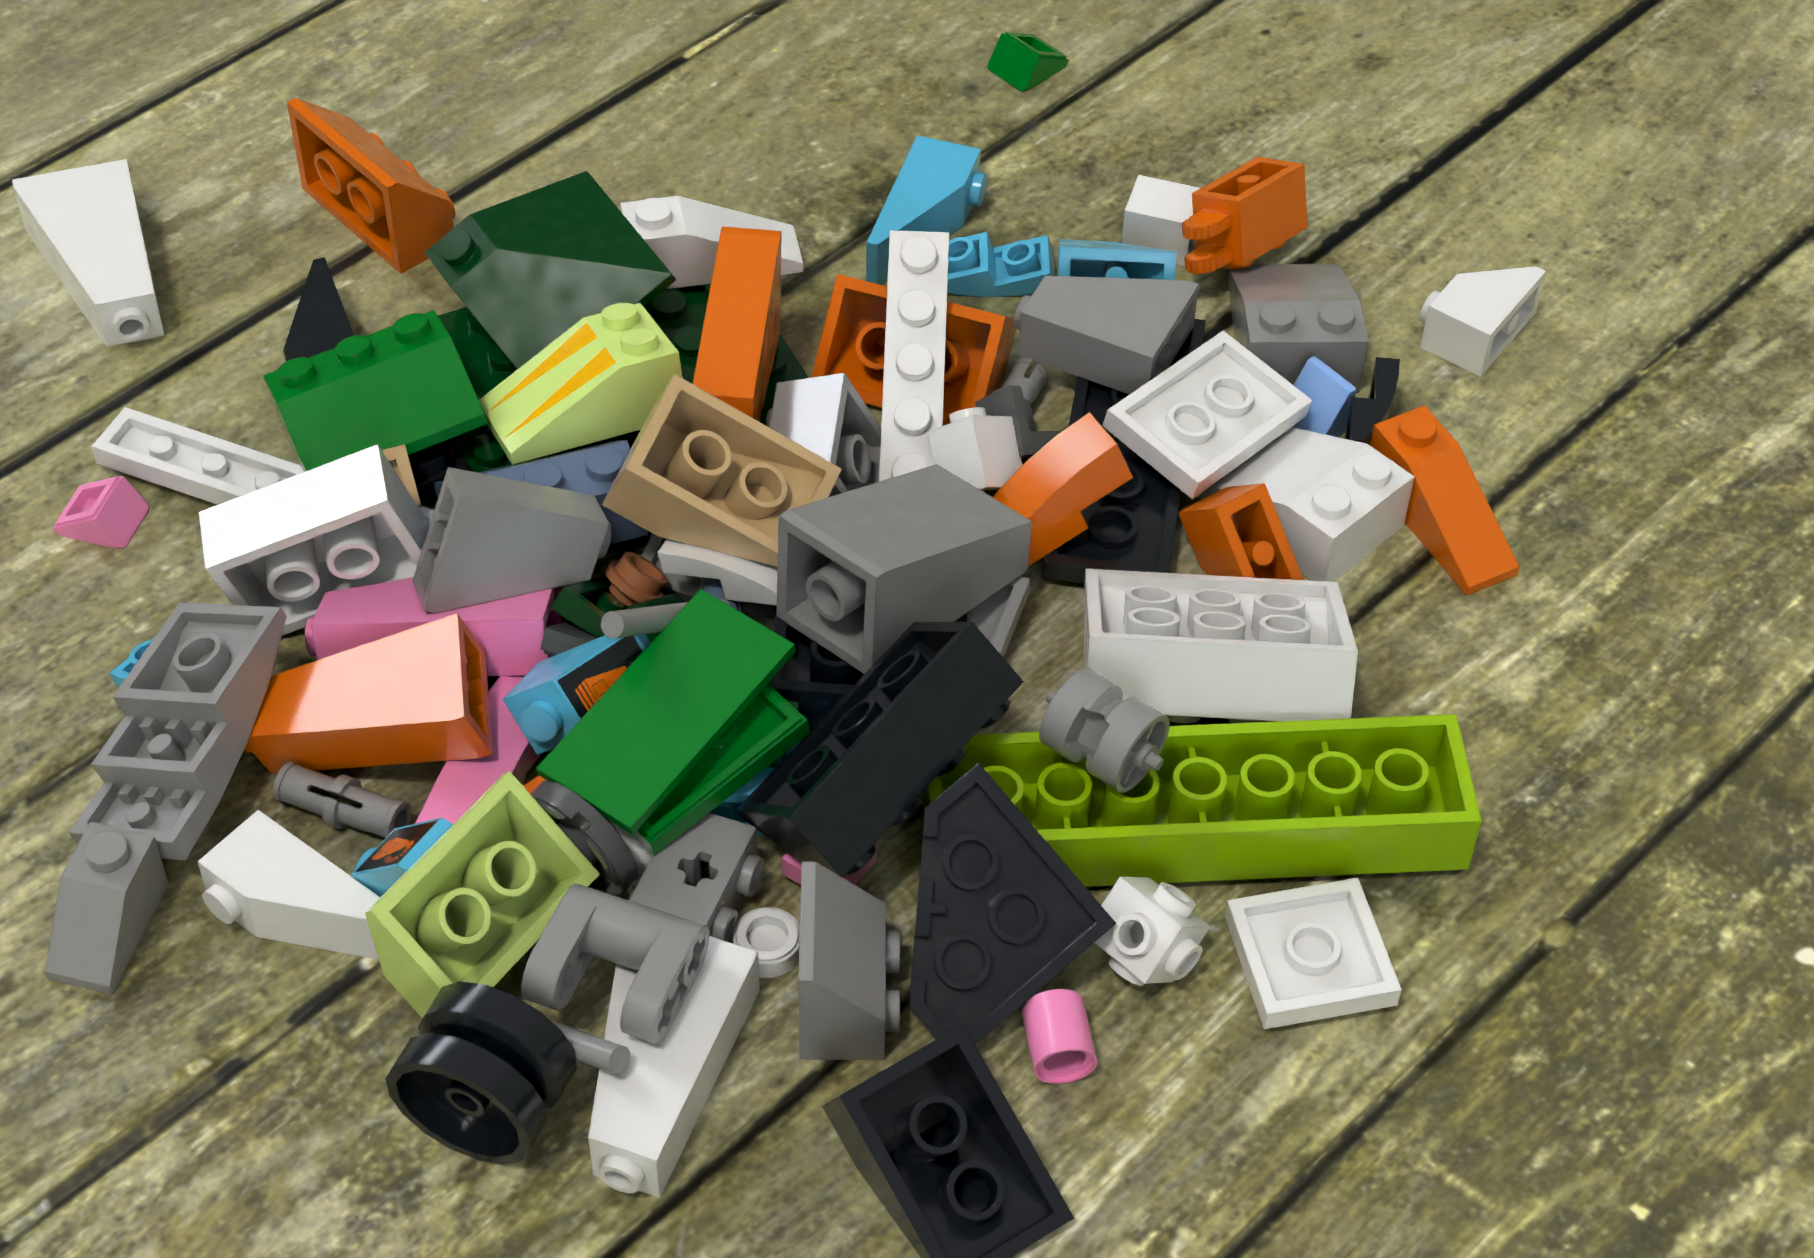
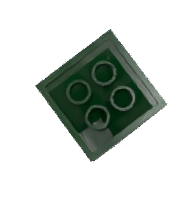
[425,171,677,369]

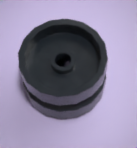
[385,981,577,1164]

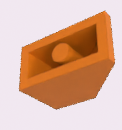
[1178,483,1304,580]

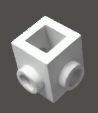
[1094,877,1211,986]

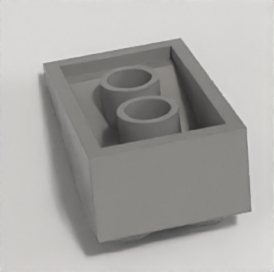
[1226,264,1369,392]

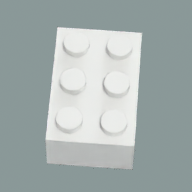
[199,444,429,636]

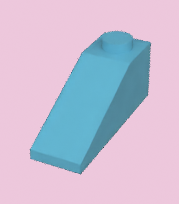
[866,135,988,285]

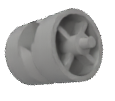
[1039,668,1170,793]

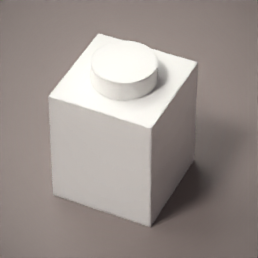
[1121,175,1200,267]
[927,407,1022,497]

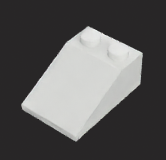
[1197,427,1415,582]

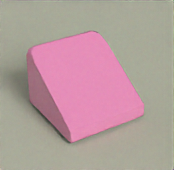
[53,476,149,549]

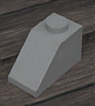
[45,821,169,995]

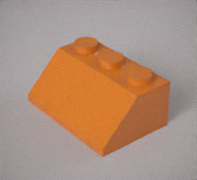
[287,98,455,274]
[811,274,1016,425]

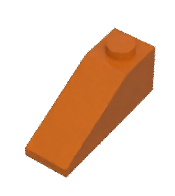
[1370,405,1520,596]

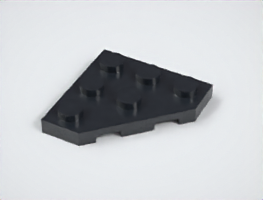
[908,763,1116,1045]

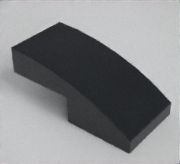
[1344,357,1400,445]

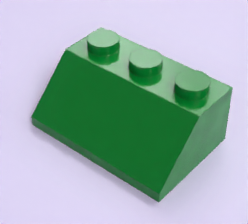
[263,310,488,472]

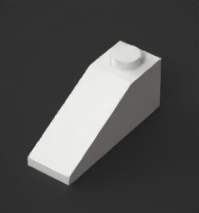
[620,196,803,289]
[197,810,380,960]

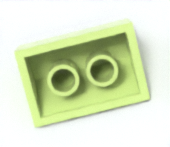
[365,771,600,1019]

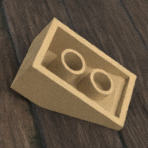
[602,374,842,567]

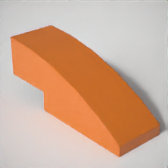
[993,412,1133,566]

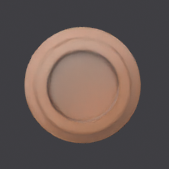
[605,552,667,606]

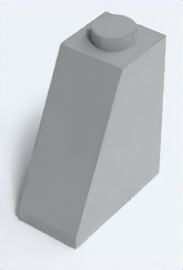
[1013,276,1199,394]
[412,467,611,613]

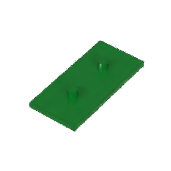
[536,589,796,836]

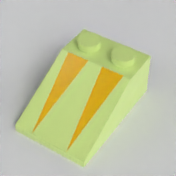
[479,303,683,465]

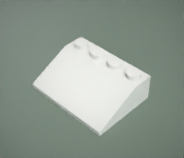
[1083,568,1358,723]

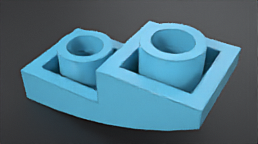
[947,232,1055,297]

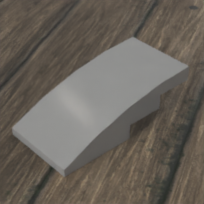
[69,602,287,861]

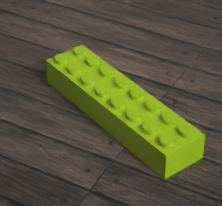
[922,714,1482,887]

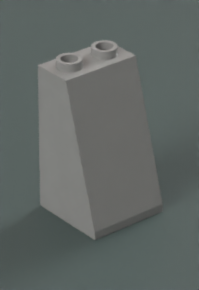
[777,464,1032,674]

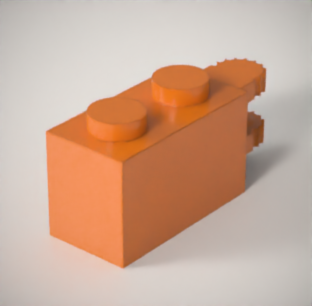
[1182,156,1308,275]

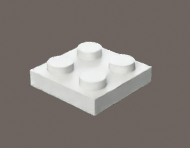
[1224,878,1402,1030]

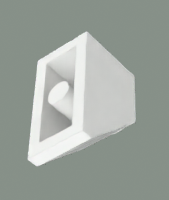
[1419,266,1546,377]

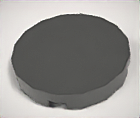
[531,780,638,897]

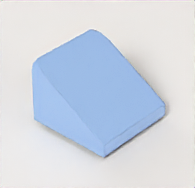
[1293,356,1356,437]

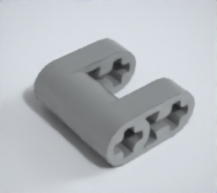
[521,883,710,1044]

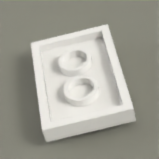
[1102,331,1313,499]

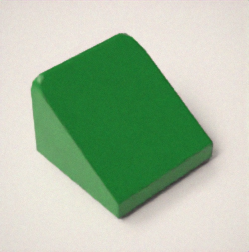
[988,32,1069,91]

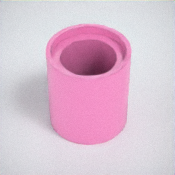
[1021,989,1097,1084]

